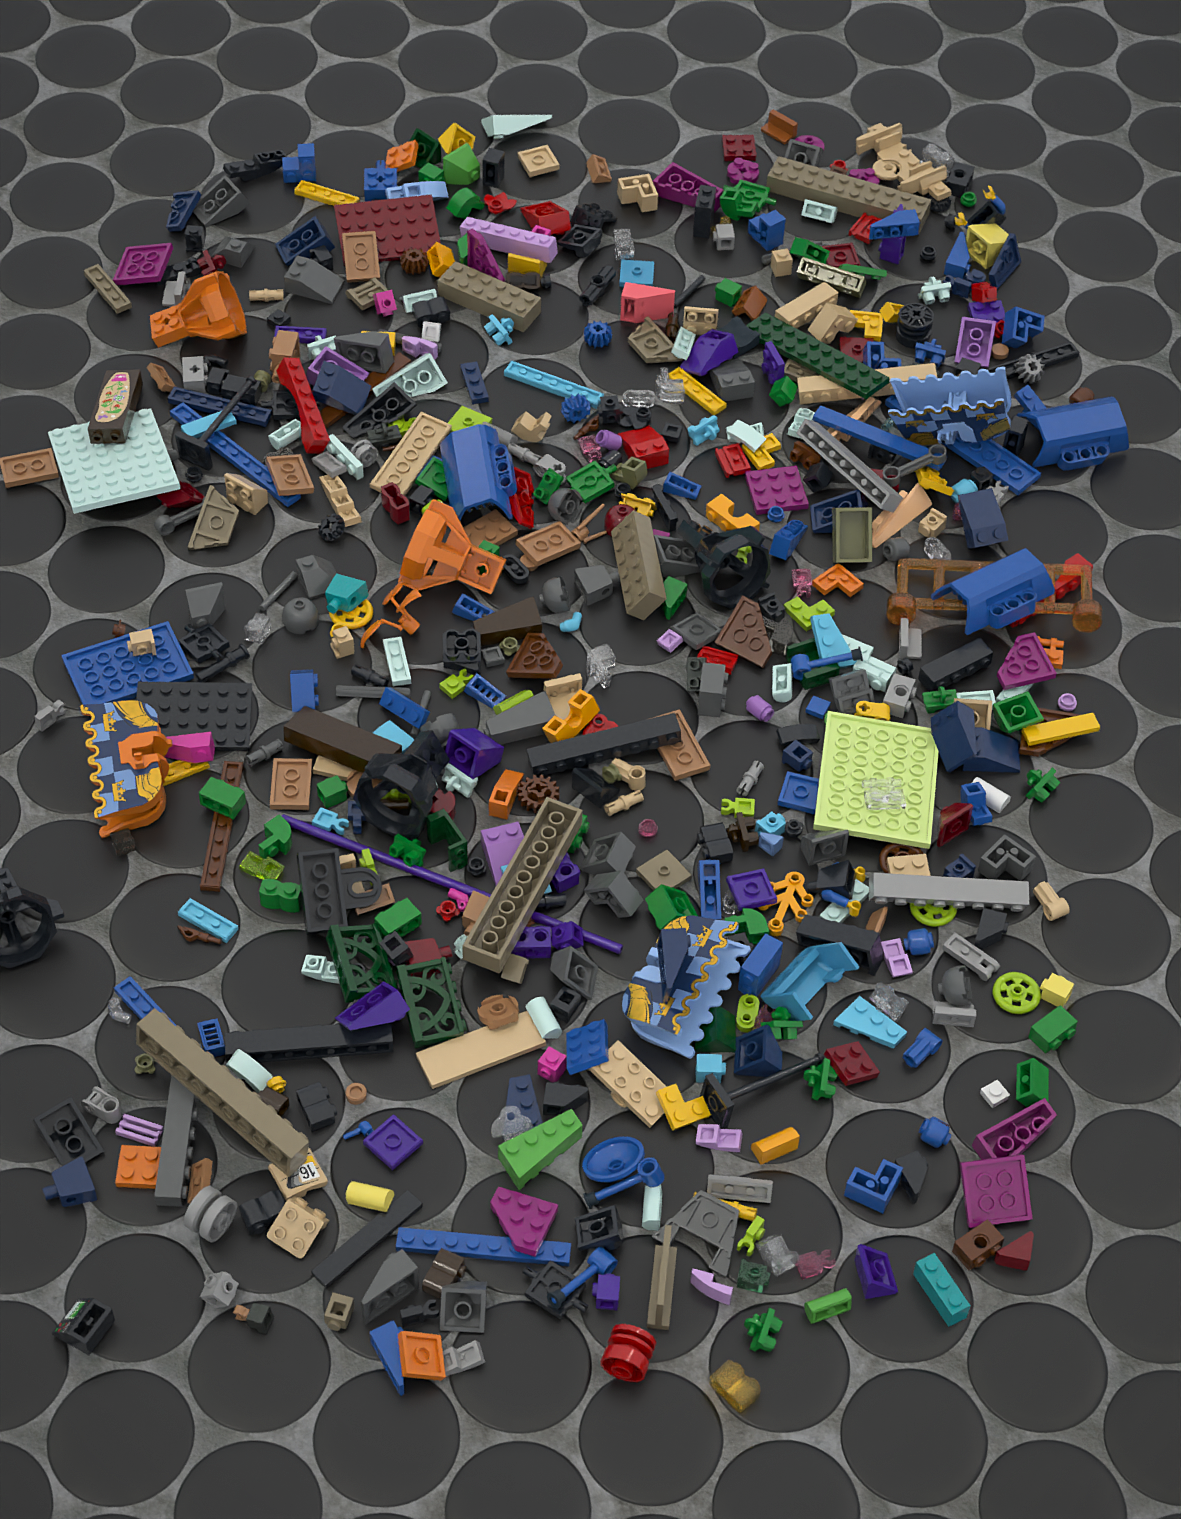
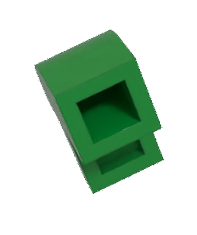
[446,188,485,219]
[720,188,758,221]
[259,814,292,861]
[724,908,769,945]

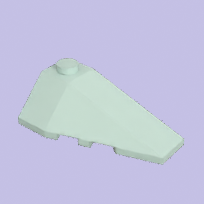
[481,115,552,139]
[372,353,447,397]

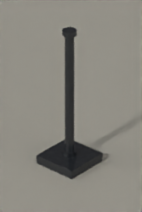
[175,376,257,471]
[700,1052,824,1129]

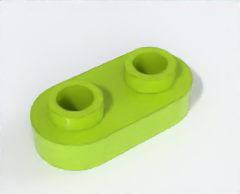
[736,994,759,1033]

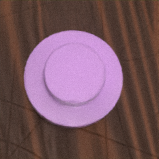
[1058,693,1077,711]

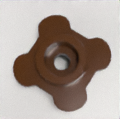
[112,620,126,638]

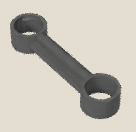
[883,444,947,487]
[154,496,206,536]

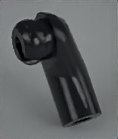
[203,354,229,368]

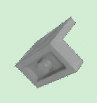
[162,272,187,307]
[899,618,922,659]
[933,1001,976,1027]

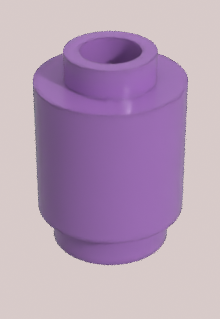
[596,430,622,451]
[746,695,774,722]

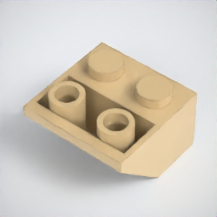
[683,306,719,335]
[224,473,268,515]

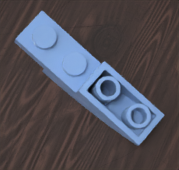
[385,181,449,201]

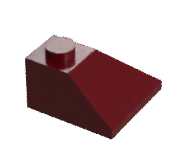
[156,481,205,508]
[937,803,973,848]

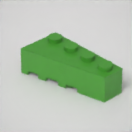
[498,1109,582,1191]

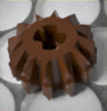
[400,247,428,275]

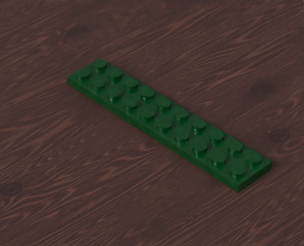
[746,312,890,399]

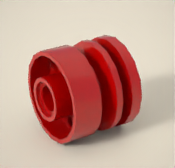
[600,1324,656,1382]

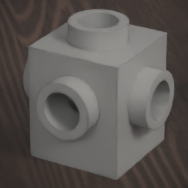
[200,1272,239,1309]

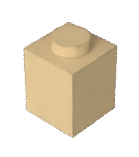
[771,249,793,277]

